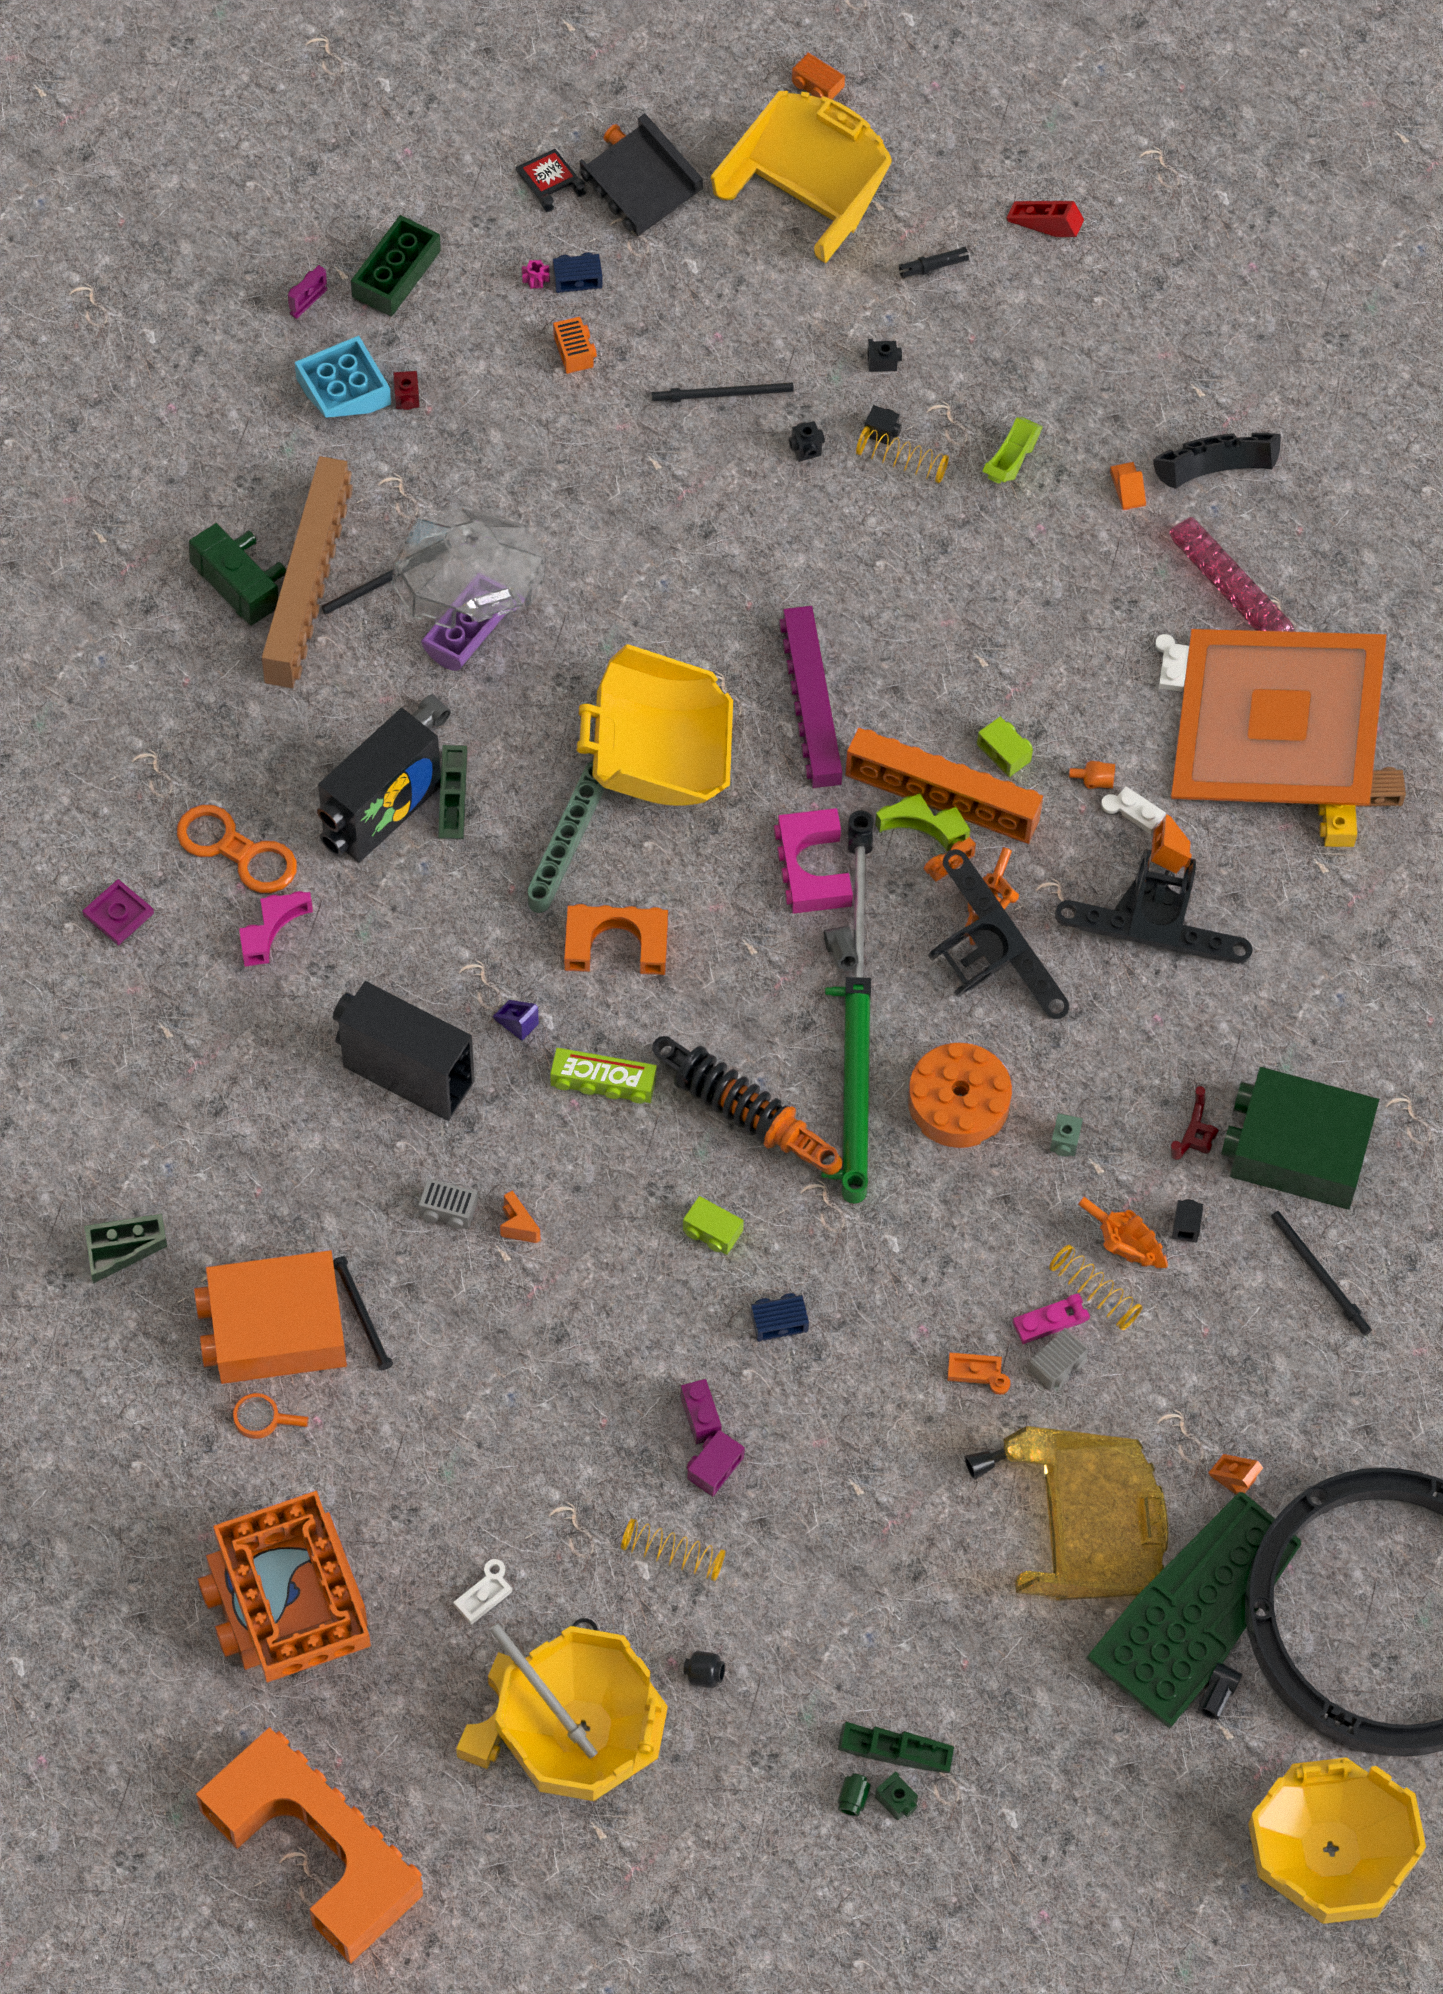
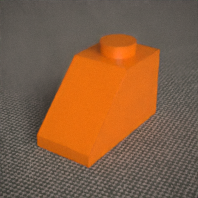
[1151,814,1192,874]

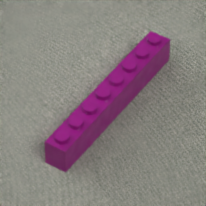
[779,606,843,788]

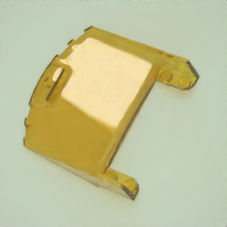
[1003,1426,1168,1601]

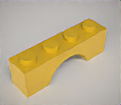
[456,1652,514,1769]

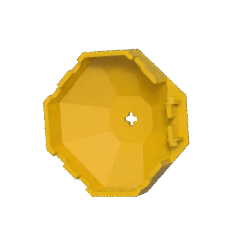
[495,1626,668,1801]
[1248,1757,1426,1924]

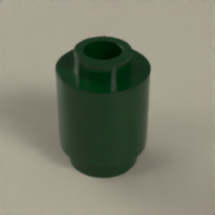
[837,1773,871,1817]

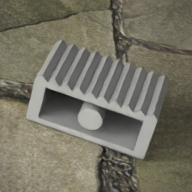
[1028,1328,1088,1390]

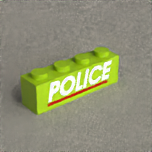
[550,1047,657,1104]

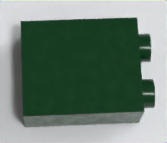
[1221,1067,1380,1210]

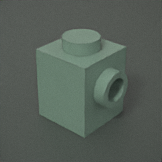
[1050,1113,1083,1157]

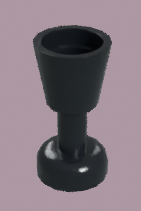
[964,1436,1024,1480]

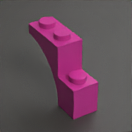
[239,891,313,967]

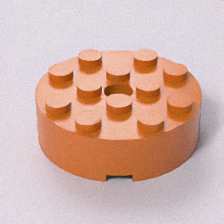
[908,1043,1012,1148]

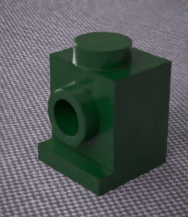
[875,1771,918,1821]

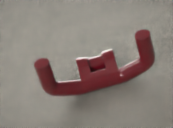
[1171,1086,1219,1160]

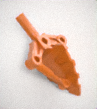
[965,847,1019,945]
[1078,1197,1168,1268]

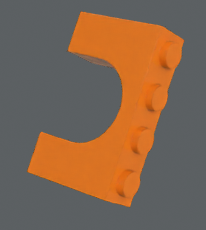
[564,904,668,975]

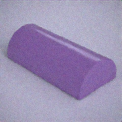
[421,573,518,671]

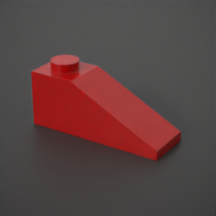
[1006,201,1084,237]

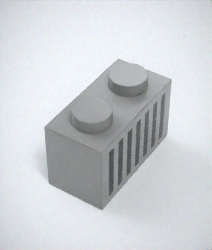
[419,1178,478,1229]

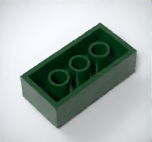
[351,215,441,317]

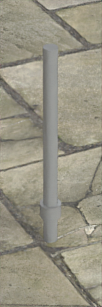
[489,1623,598,1759]

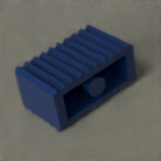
[553,252,603,293]
[751,1293,809,1342]

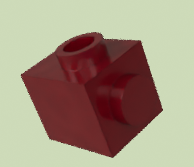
[393,371,420,410]

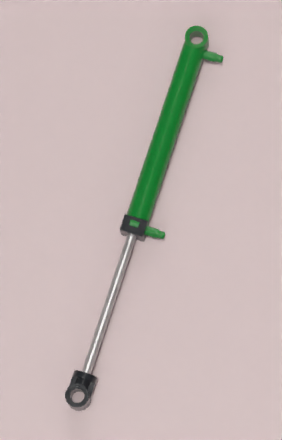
[821,810,874,1204]

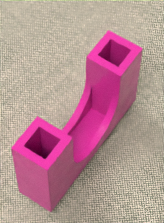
[774,808,853,914]

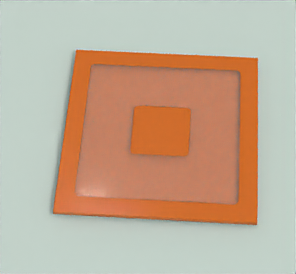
[1171,629,1387,806]

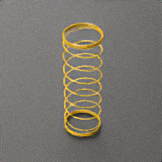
[856,426,949,483]
[1049,1245,1142,1330]
[621,1518,725,1581]

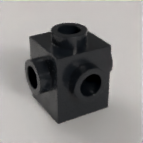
[789,421,825,462]

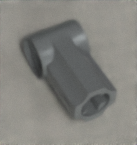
[412,694,451,729]
[823,925,859,971]

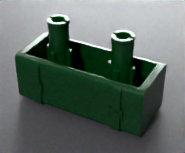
[189,523,286,626]

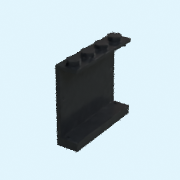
[579,113,703,237]

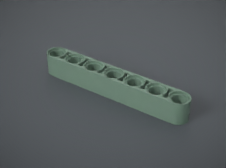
[527,761,605,913]

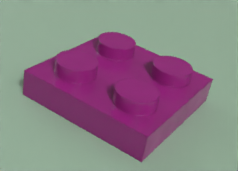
[82,879,154,946]

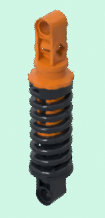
[652,1036,842,1175]

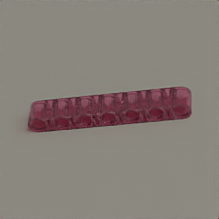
[1170,517,1294,632]

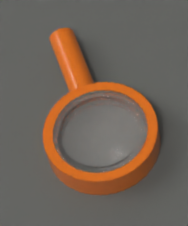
[233,1393,309,1439]

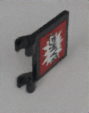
[516,149,586,212]

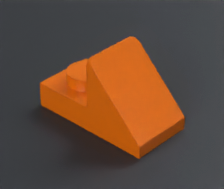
[1110,462,1146,510]
[500,1190,541,1243]
[1208,1454,1263,1495]

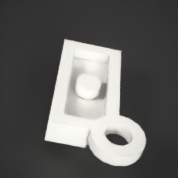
[453,1559,512,1625]

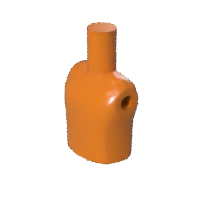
[1069,761,1115,789]

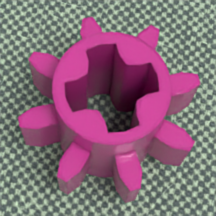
[522,260,550,289]

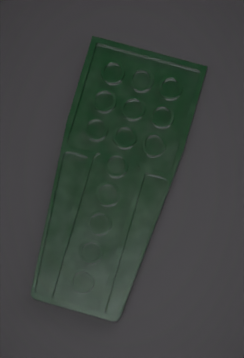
[1086,1492,1301,1729]

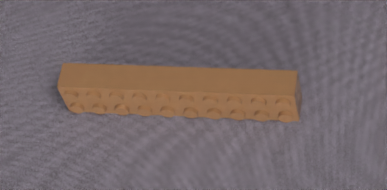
[262,456,353,688]

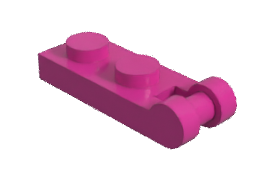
[1012,1294,1090,1345]

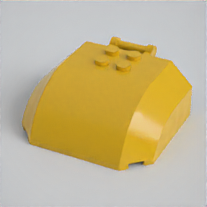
[576,644,733,806]

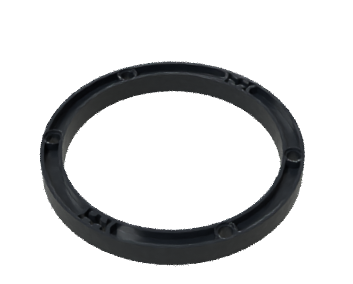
[1245,1467,1443,1757]

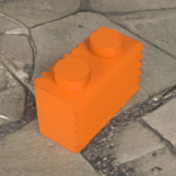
[792,52,845,99]

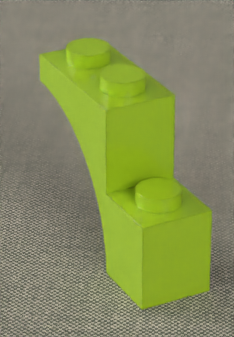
[982,417,1043,483]
[875,793,970,851]

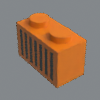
[553,317,597,374]

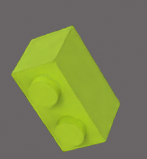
[977,716,1033,777]
[683,1196,744,1255]

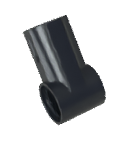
[1198,1662,1243,1720]

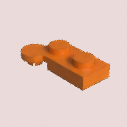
[923,837,976,882]
[947,1352,1011,1395]

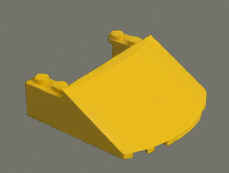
[711,91,892,264]

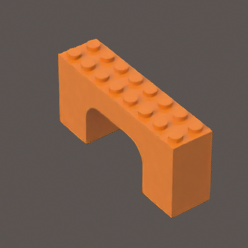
[196,1727,423,1964]

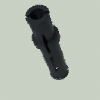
[898,247,969,279]

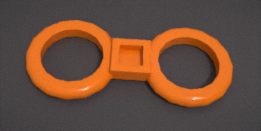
[177,805,297,893]

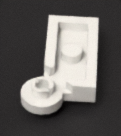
[1155,634,1189,692]
[1101,786,1166,834]

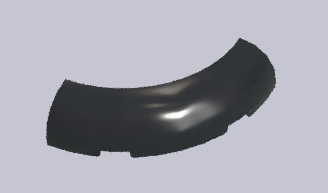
[1153,432,1281,489]

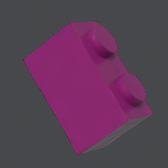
[680,1379,722,1445]
[686,1430,745,1497]

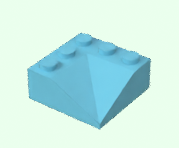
[295,336,391,418]

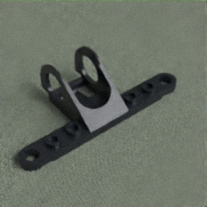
[1055,848,1253,964]
[928,849,1070,1019]

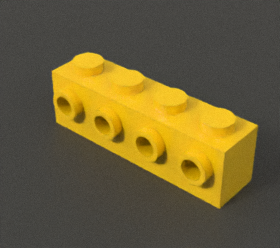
[1318,804,1357,847]

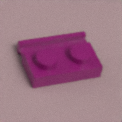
[288,265,328,319]

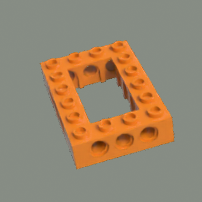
[213,1490,371,1683]

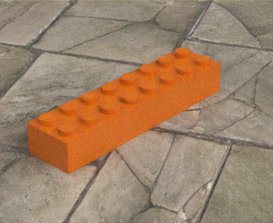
[845,727,1043,844]

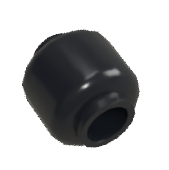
[683,1651,725,1688]

